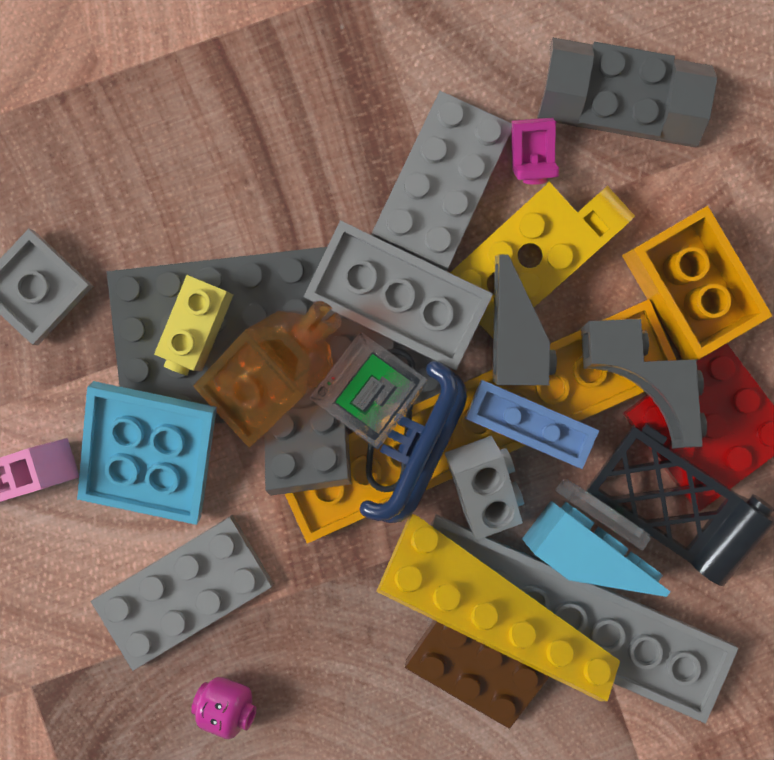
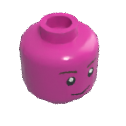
[191,677,257,739]

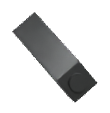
[493,254,557,385]

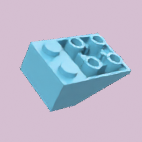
[522,501,670,597]

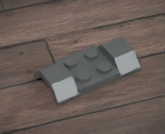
[537,37,717,148]

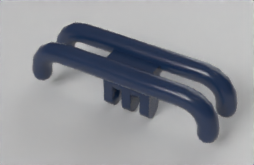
[359,361,467,523]

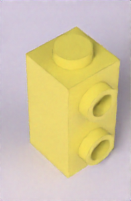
[154,275,233,375]

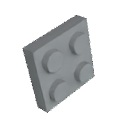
[0,228,94,345]

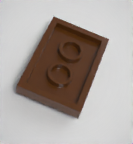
[405,620,549,729]

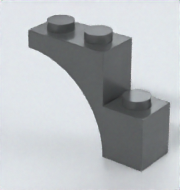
[581,319,707,448]

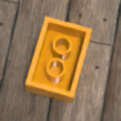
[622,206,773,360]

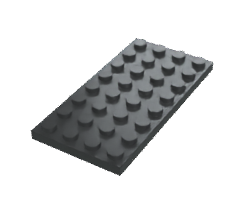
[107,247,441,424]

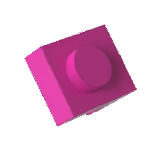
[512,118,559,185]

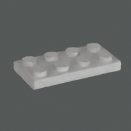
[371,91,512,271]
[304,220,493,370]
[90,515,274,671]

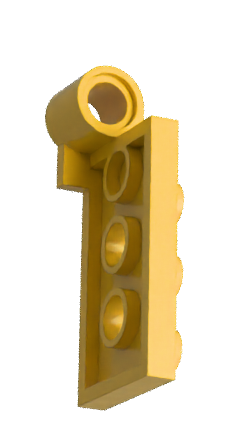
[450,182,635,338]

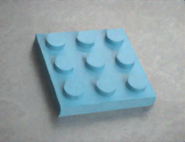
[77,381,217,525]

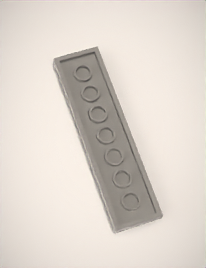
[431,514,739,724]

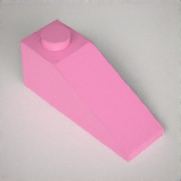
[0,438,79,502]

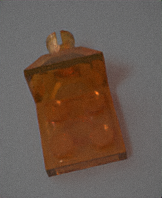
[193,301,341,448]

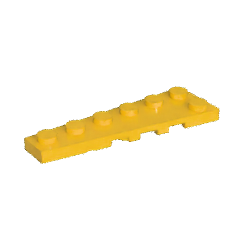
[376,514,620,701]

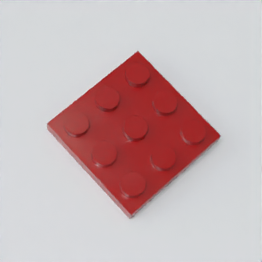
[623,343,774,511]

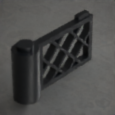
[586,423,774,586]

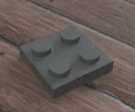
[264,403,352,496]

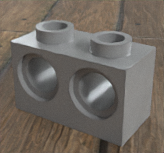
[445,436,524,540]

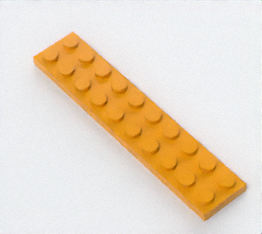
[285,299,676,544]

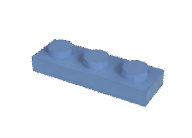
[465,380,599,469]

